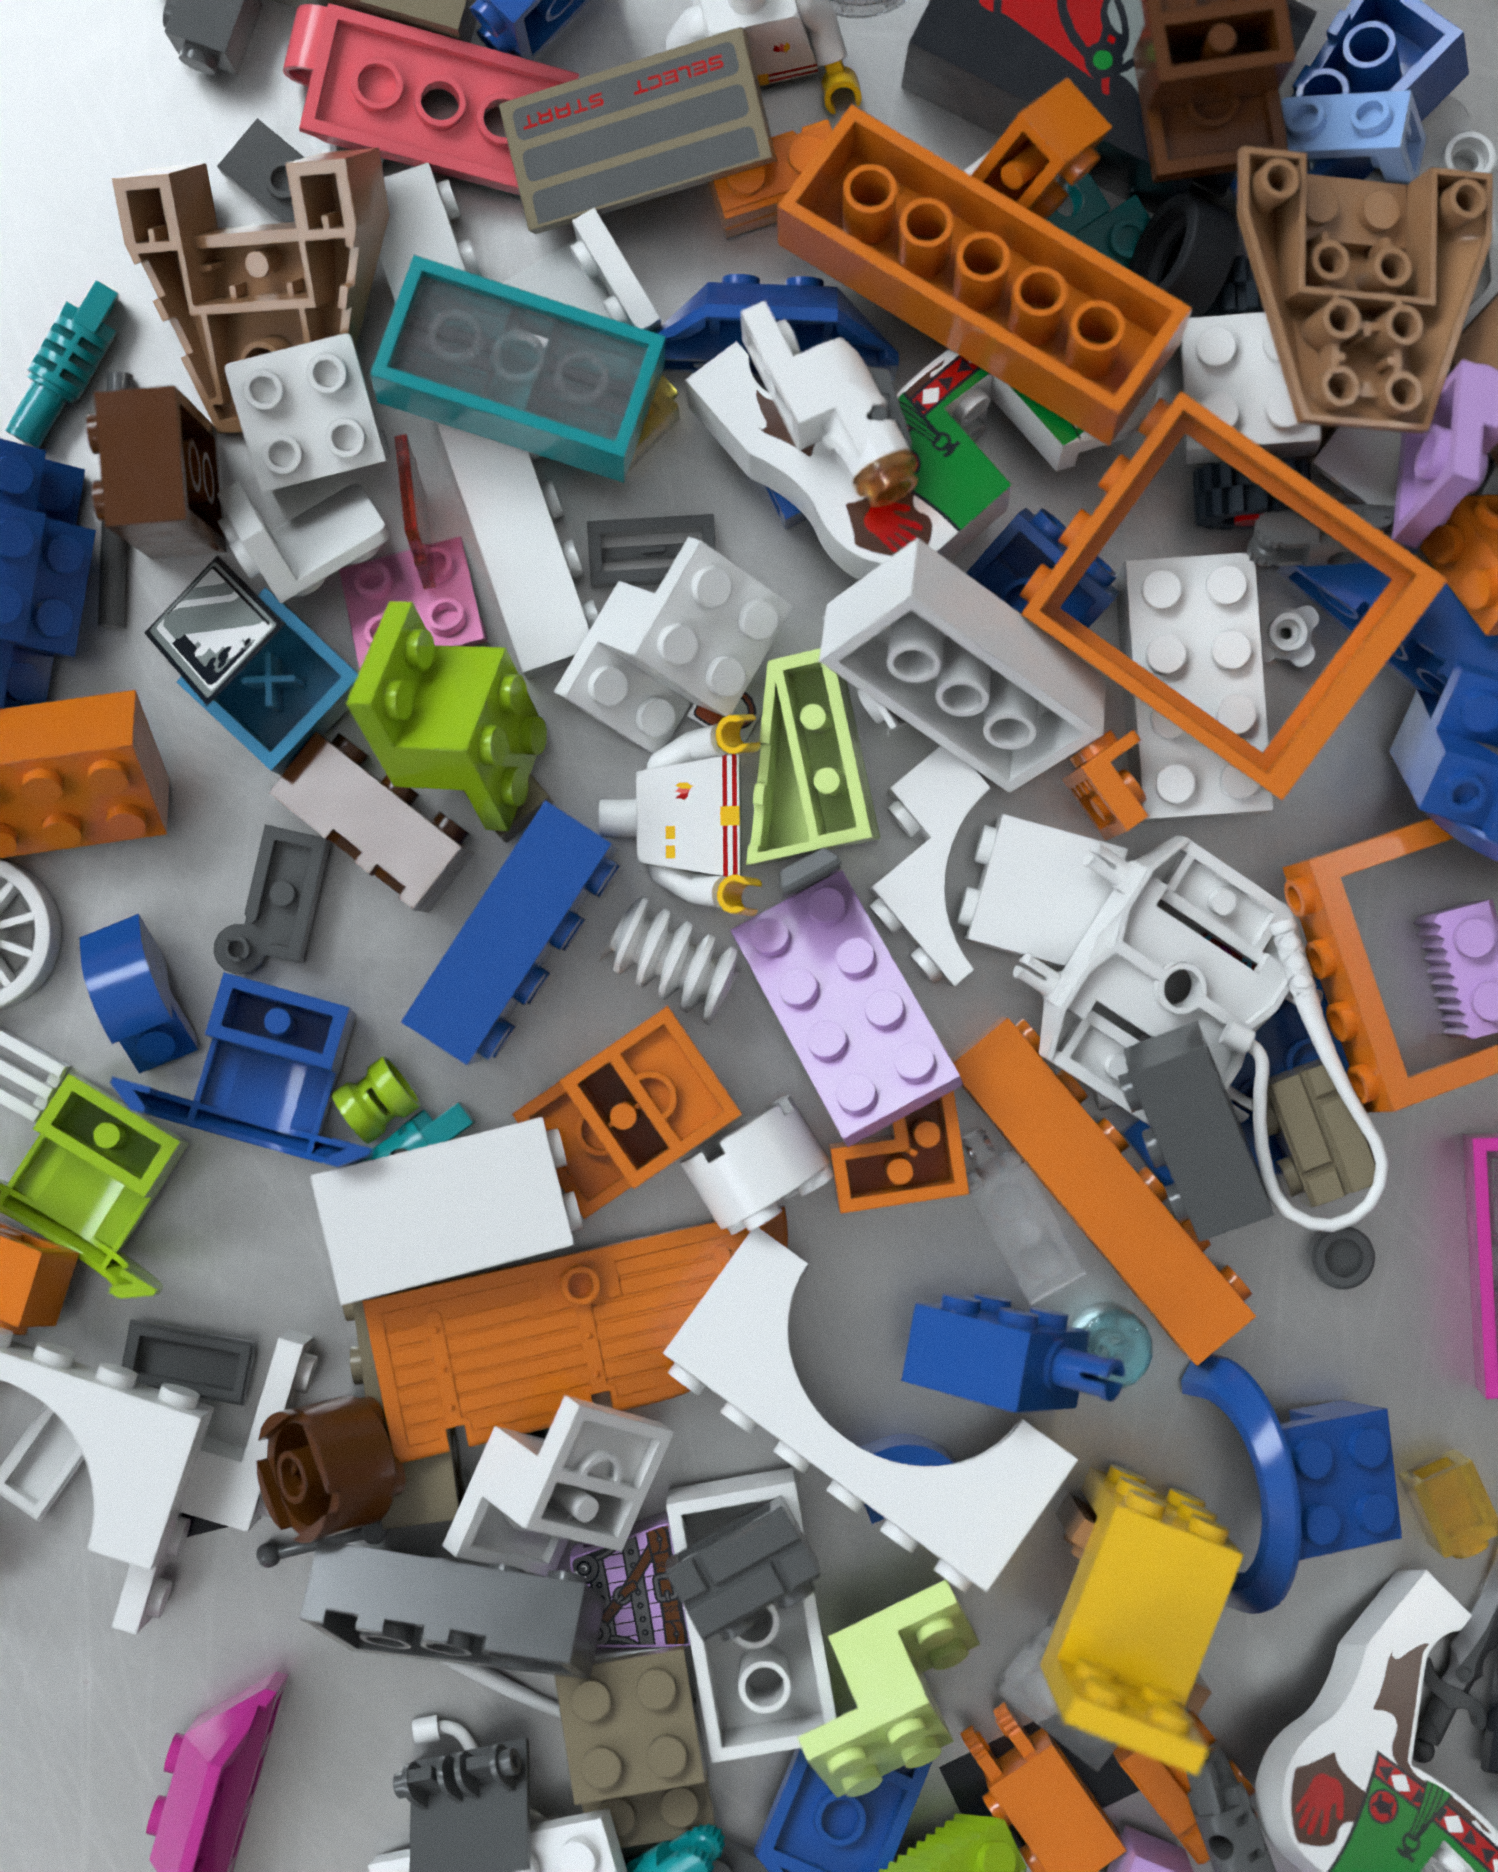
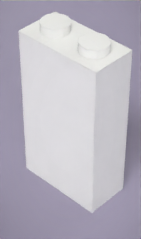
[310,1117,583,1305]

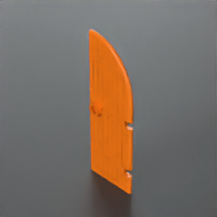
[362,1206,788,1463]

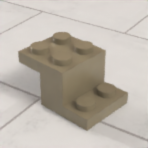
[554,1645,717,1848]

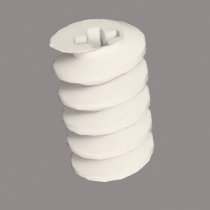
[599,896,742,1025]

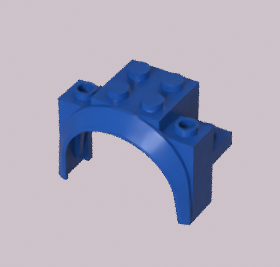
[1389,660,1498,862]

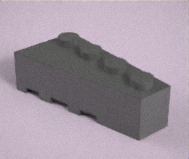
[299,1540,605,1679]

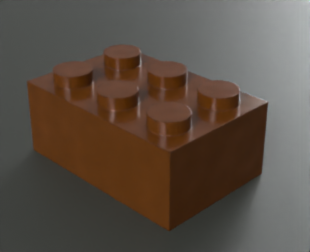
[86,385,227,559]

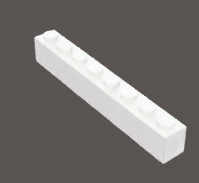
[379,162,599,680]

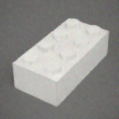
[819,538,1106,793]
[1115,552,1273,823]
[666,1467,838,1764]

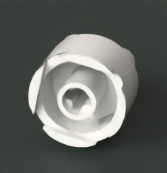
[680,1094,834,1235]

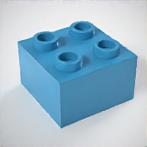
[176,587,359,776]

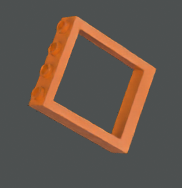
[1019,391,1448,801]
[1282,818,1498,1113]

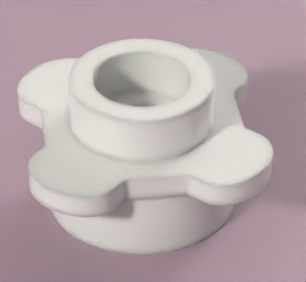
[1259,600,1320,668]

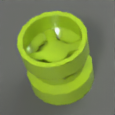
[331,1055,421,1144]

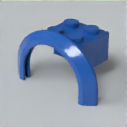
[110,972,375,1168]
[1181,1354,1402,1614]

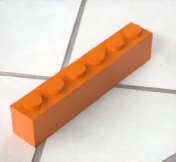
[951,1017,1256,1366]

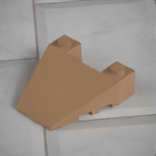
[111,148,390,433]

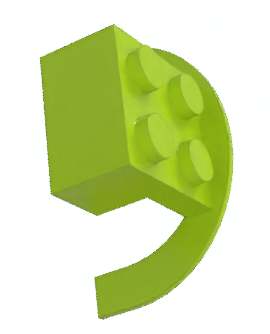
[0,1073,190,1299]

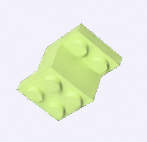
[798,1580,980,1798]

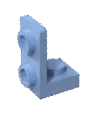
[1281,90,1426,185]

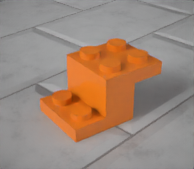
[512,1006,742,1219]

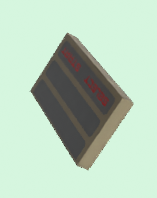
[499,27,777,234]

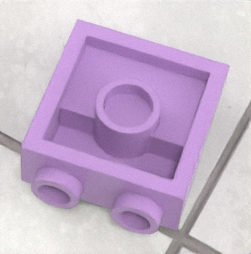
[1392,360,1498,548]

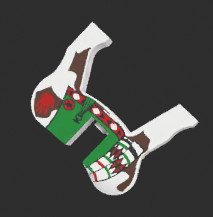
[685,152,1158,580]
[1255,1570,1498,1872]

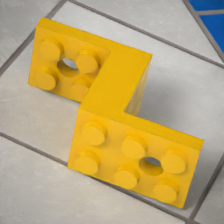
[1040,1464,1244,1775]

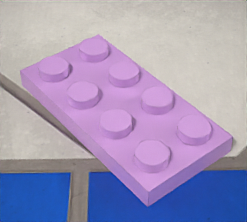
[730,870,963,1147]

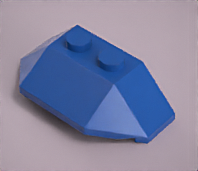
[654,274,899,381]

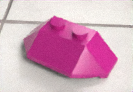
[146,1671,288,1872]

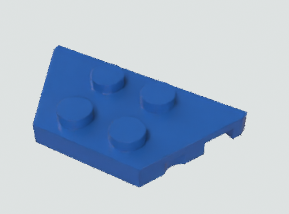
[753,1748,933,1872]

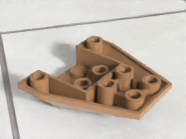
[1237,146,1493,434]

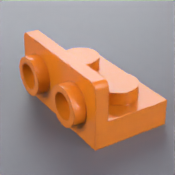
[1062,729,1148,841]

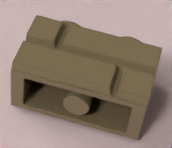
[1252,1058,1376,1208]

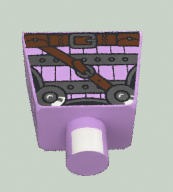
[570,1511,690,1648]

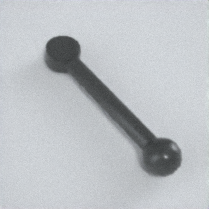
[256,1520,388,1568]

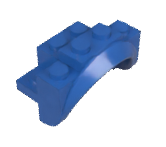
[0,438,96,709]

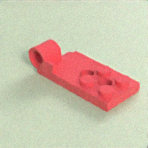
[283,3,579,196]

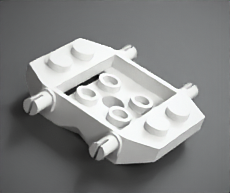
[1013,835,1323,1126]

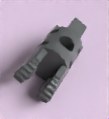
[1247,504,1423,567]
[1186,1747,1277,1872]

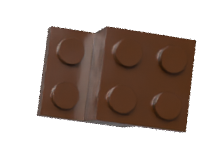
[1132,0,1296,183]

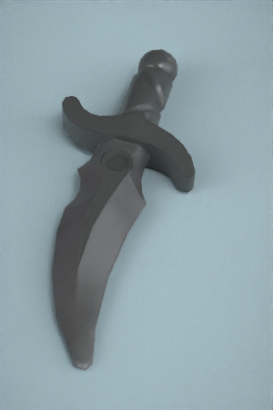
[1412,1546,1498,1763]

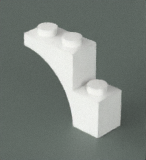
[869,746,990,986]

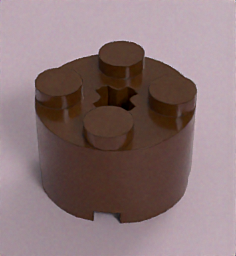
[257,1395,406,1543]

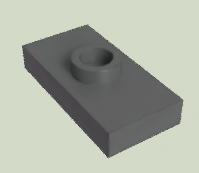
[217,118,305,223]

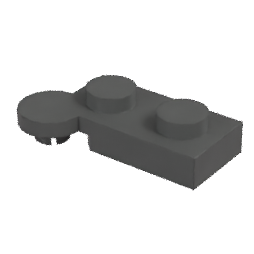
[214,824,331,974]

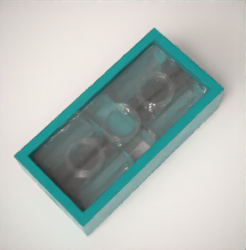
[370,255,666,483]

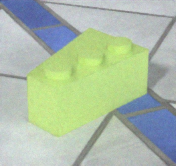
[746,648,881,866]

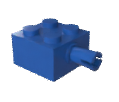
[901,1293,1125,1413]

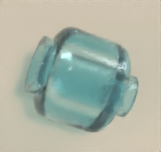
[1069,1302,1153,1389]

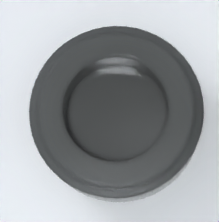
[1307,1226,1375,1290]

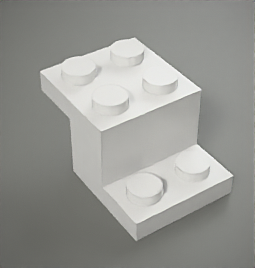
[554,537,794,754]
[442,1395,674,1577]

